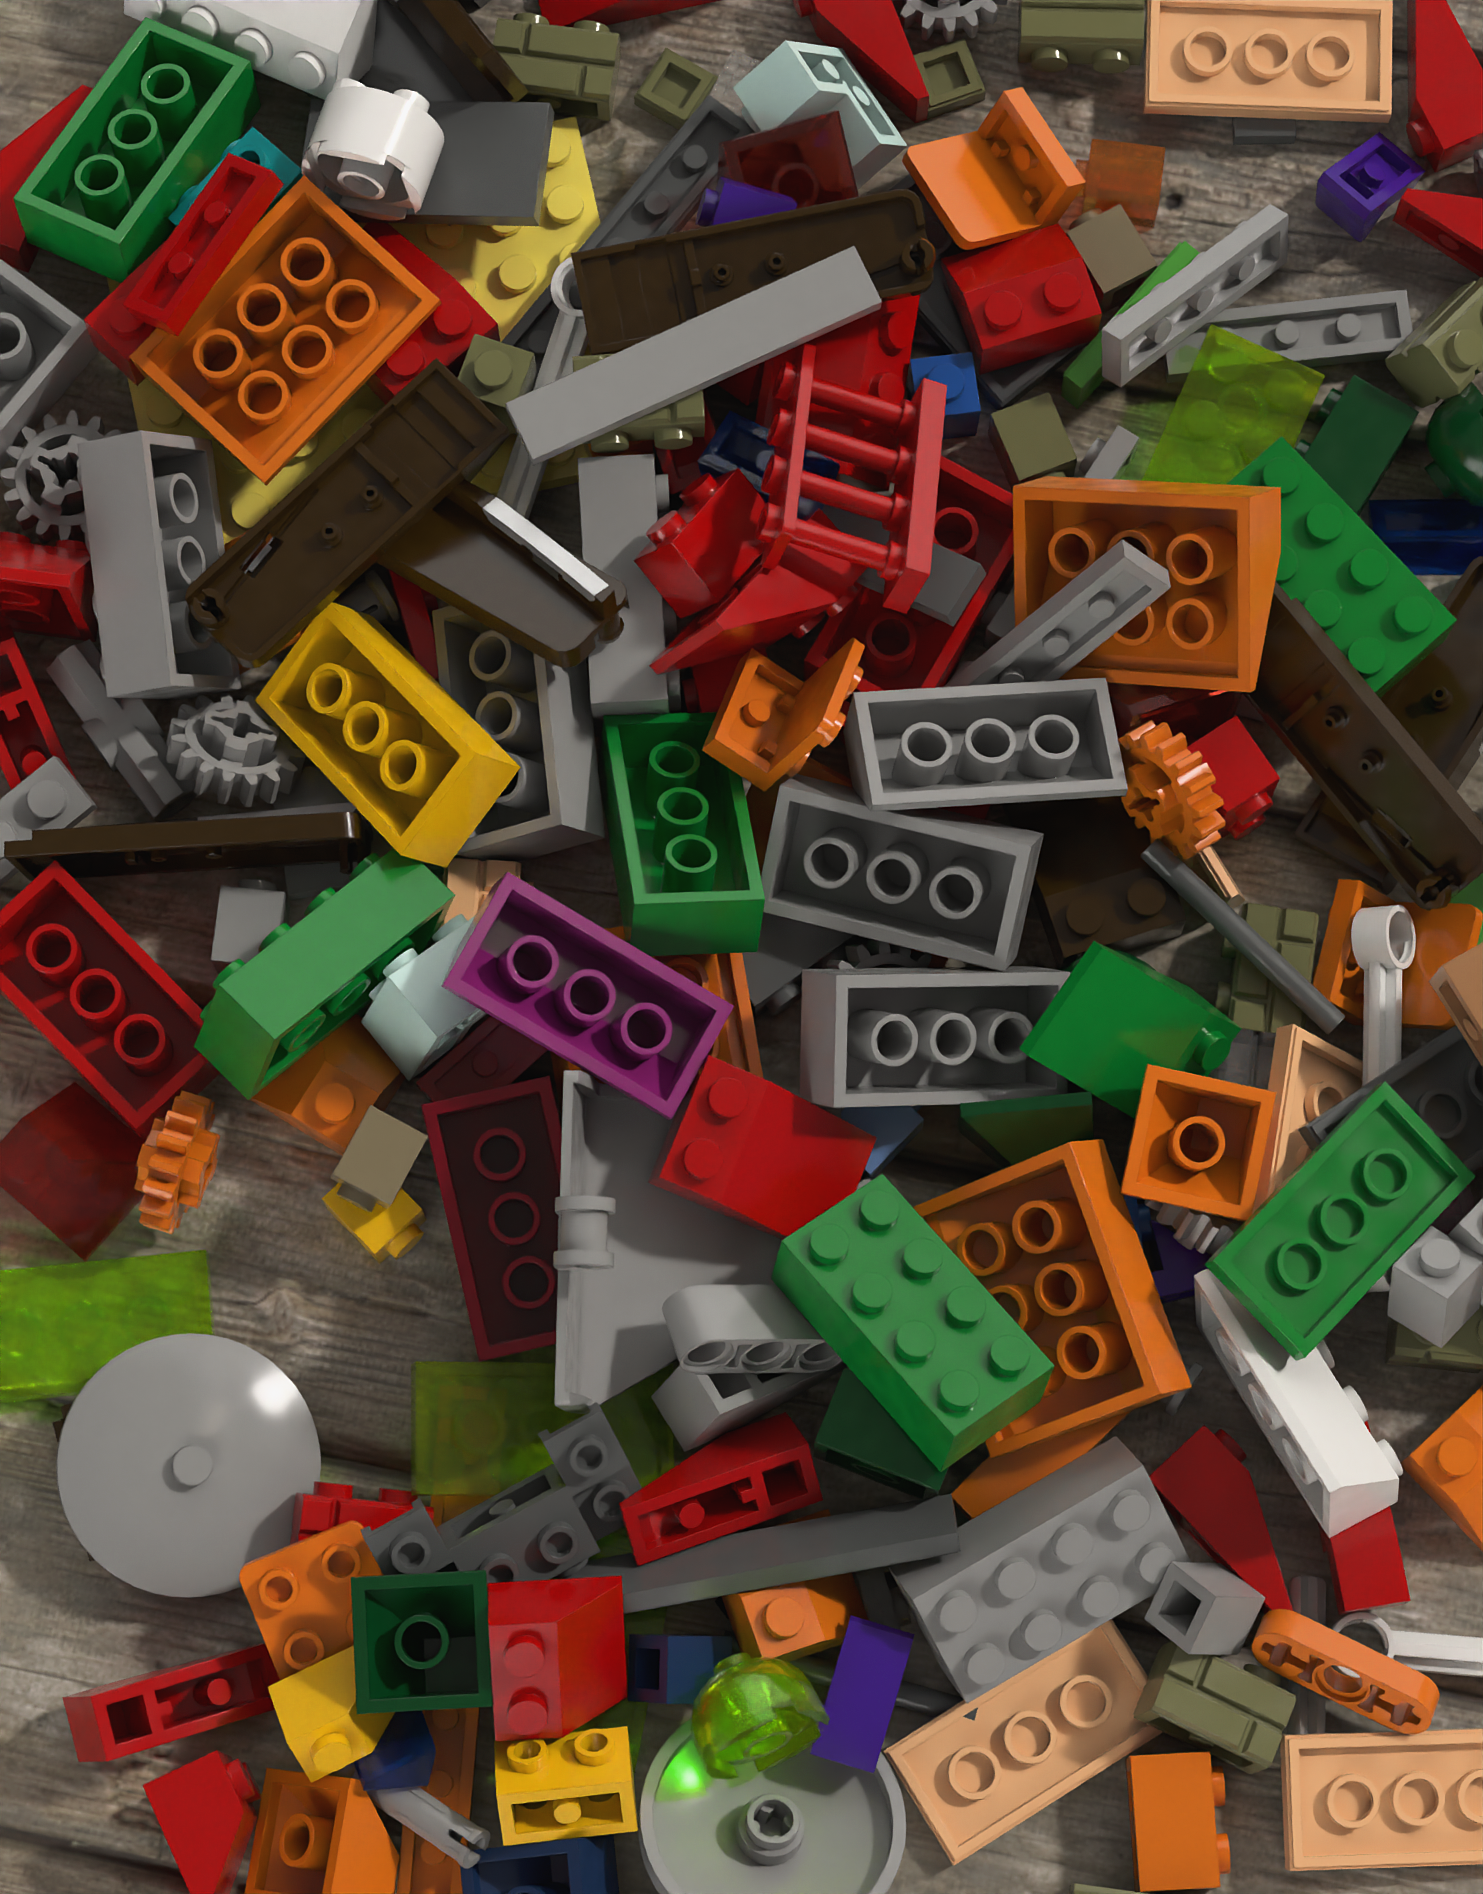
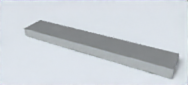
[506,246,882,466]

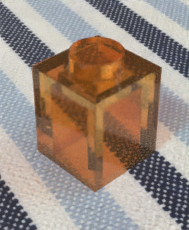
[1075,139,1166,228]

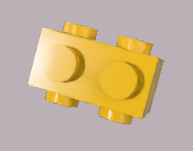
[494,1726,638,1846]

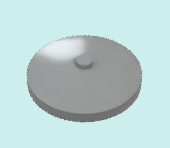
[56,1333,321,1598]
[638,1695,906,1894]

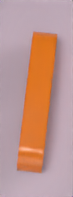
[1252,1609,1440,1734]

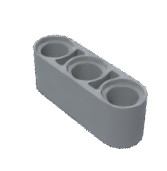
[662,1285,843,1374]

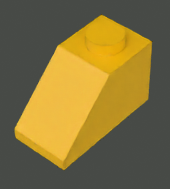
[268,1645,395,1783]

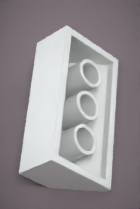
[124,0,378,100]
[1194,1269,1403,1538]

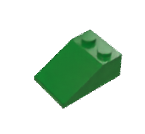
[1019,941,1241,1119]

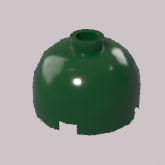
[1424,382,1483,508]

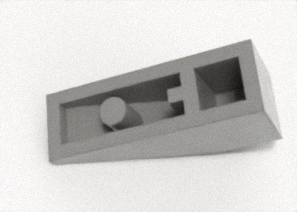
[651,1362,848,1451]

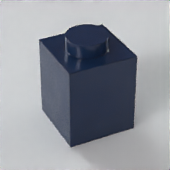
[627,1634,734,1704]

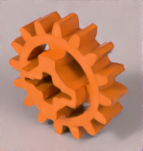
[1118,720,1226,860]
[134,1090,220,1234]

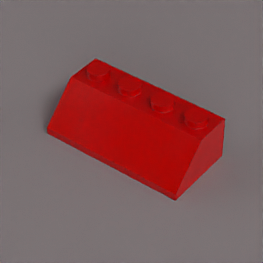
[749,295,920,492]

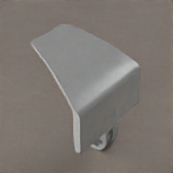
[553,1070,842,1414]

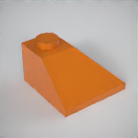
[249,1014,405,1155]
[1120,1064,1277,1221]
[1400,1385,1483,1552]
[721,1509,868,1675]
[244,1768,400,1894]

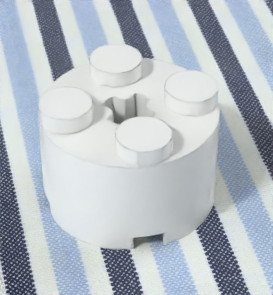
[301,78,444,221]

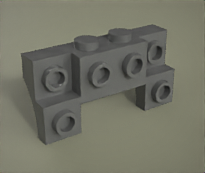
[360,1402,642,1588]

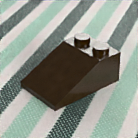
[1002,796,1187,970]

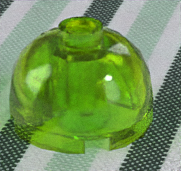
[690,1653,830,1780]

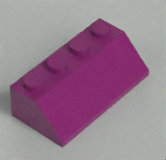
[441,871,734,1120]

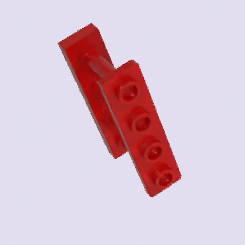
[755,343,947,614]

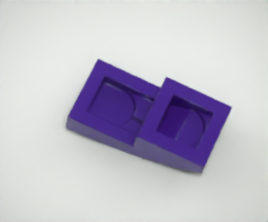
[810,1615,915,1773]

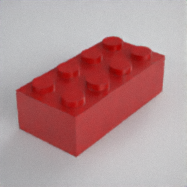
[803,455,1014,703]
[0,860,220,1142]

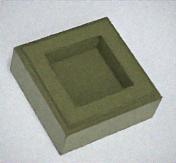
[913,38,986,119]
[634,48,718,130]

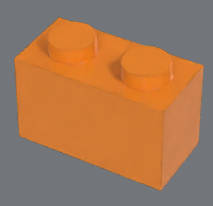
[1125,1751,1231,1893]

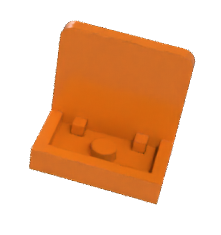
[902,87,1086,250]
[702,638,865,792]
[1313,879,1483,1030]
[239,1521,383,1681]

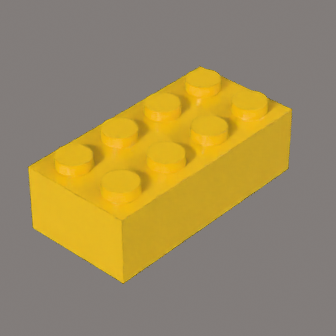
[255,602,521,868]

